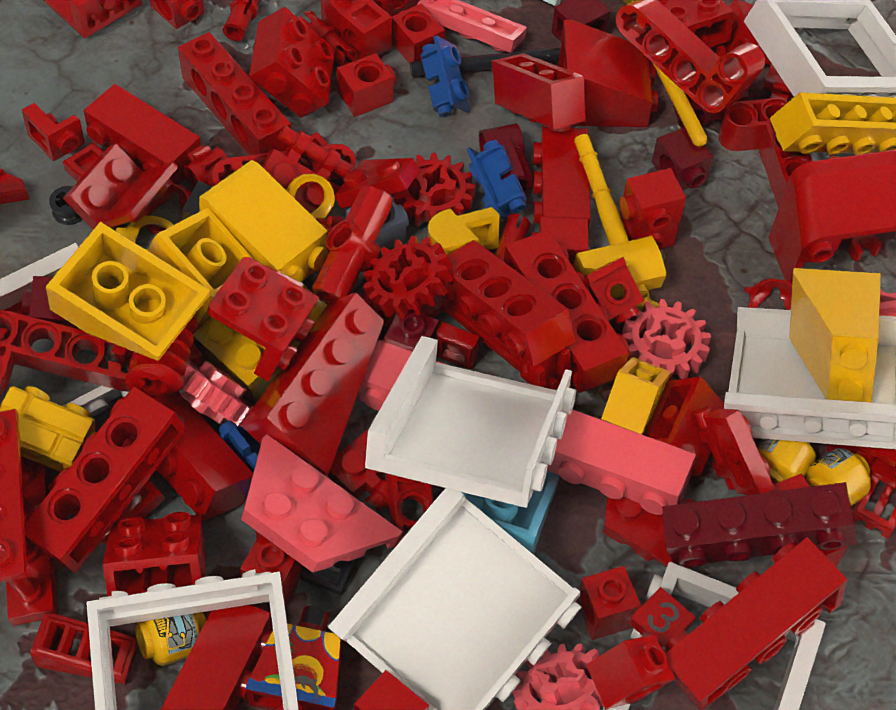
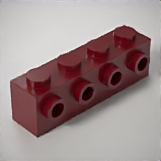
[662,482,857,567]

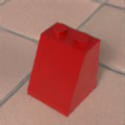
[558,20,658,127]

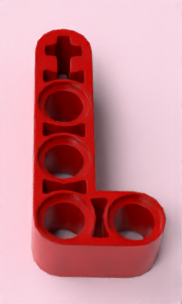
[616,0,765,113]
[718,98,813,208]
[0,310,133,396]

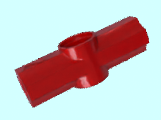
[312,186,393,303]

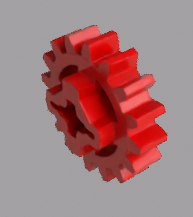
[391,153,475,227]
[363,236,453,319]

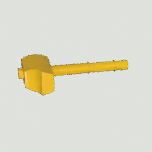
[573,134,666,298]

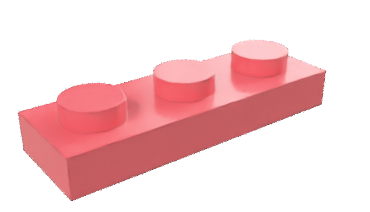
[417,0,527,53]

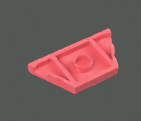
[241,434,403,573]

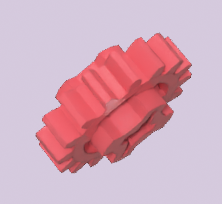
[622,299,711,381]
[180,360,254,426]
[512,644,604,710]

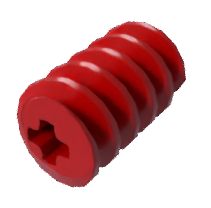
[125,317,198,398]

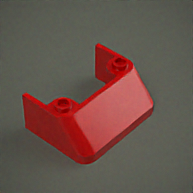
[769,150,896,283]

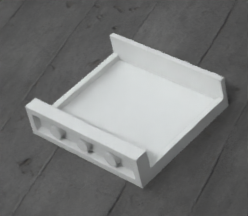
[724,307,896,449]
[365,336,576,508]
[328,488,581,710]

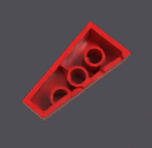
[241,292,384,476]
[663,537,847,710]

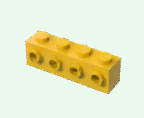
[770,92,896,155]

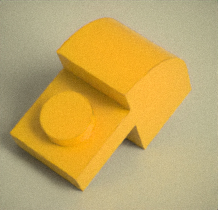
[428,207,500,255]

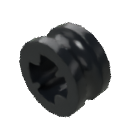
[49,186,83,225]

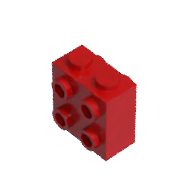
[634,0,733,48]
[249,6,335,118]
[103,512,207,596]

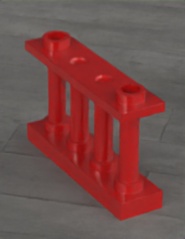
[0,409,58,626]

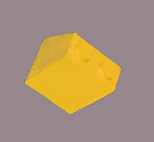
[199,160,328,282]
[148,207,252,331]
[789,268,881,403]

